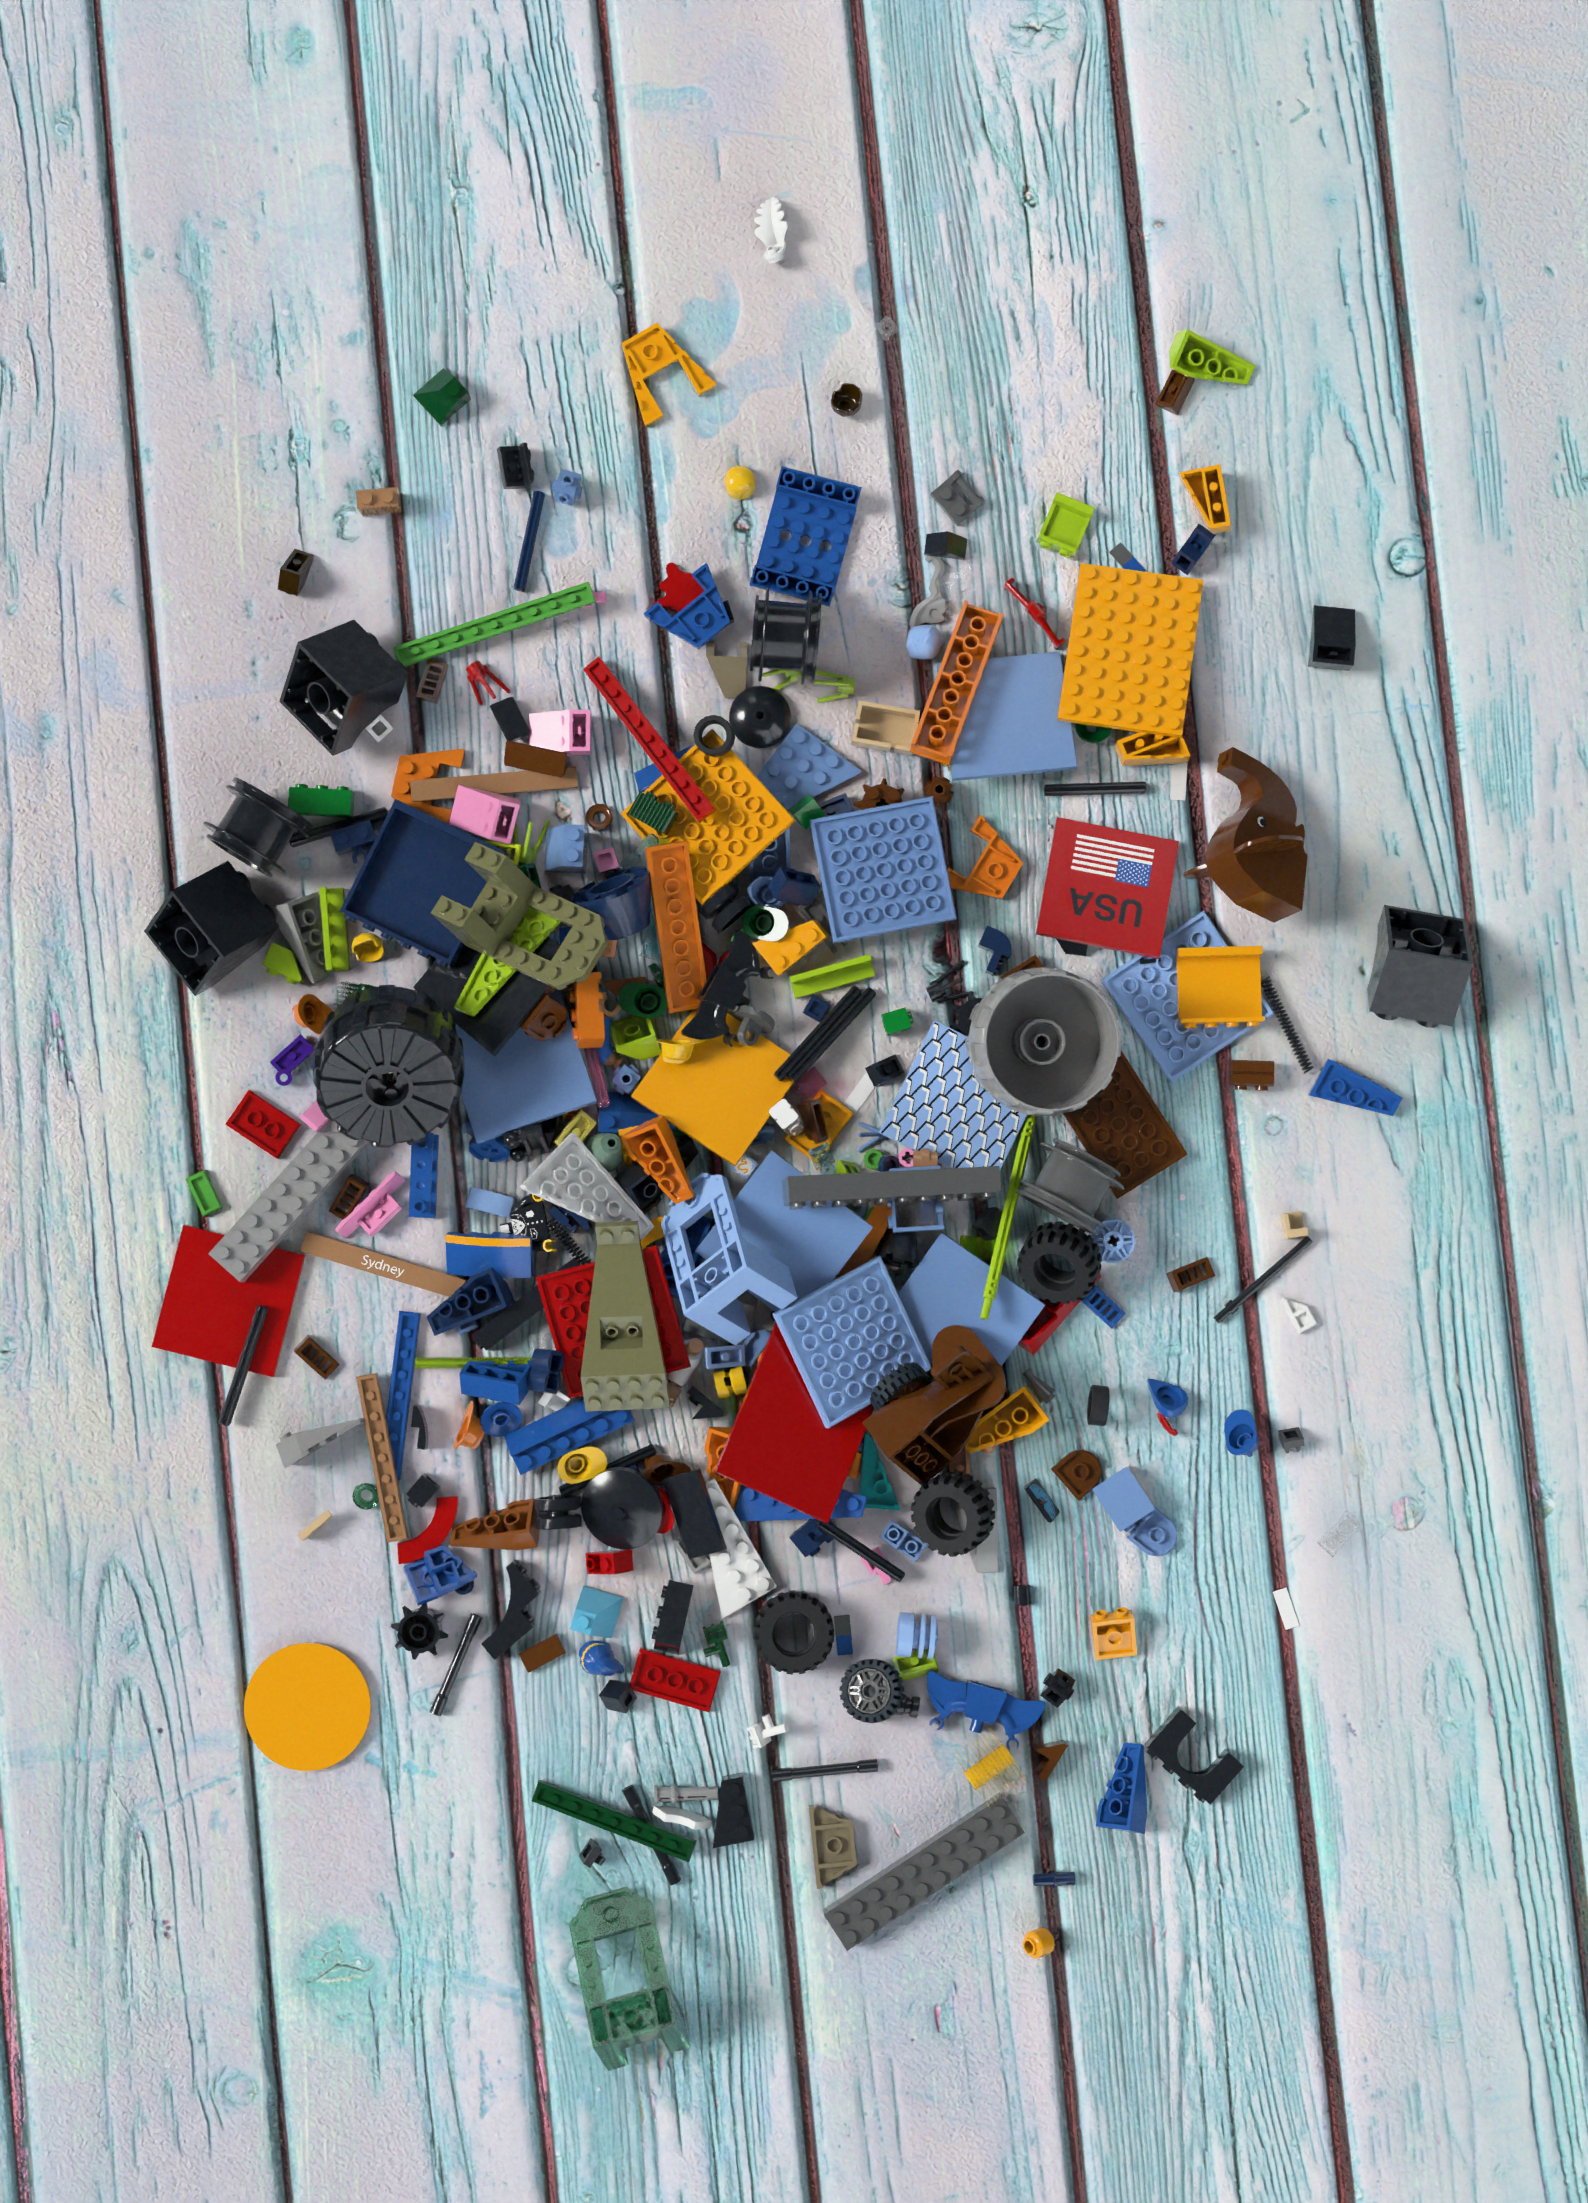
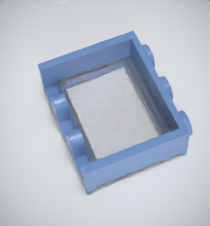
[887,1166,944,1233]

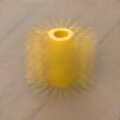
[954,1729,1026,1806]

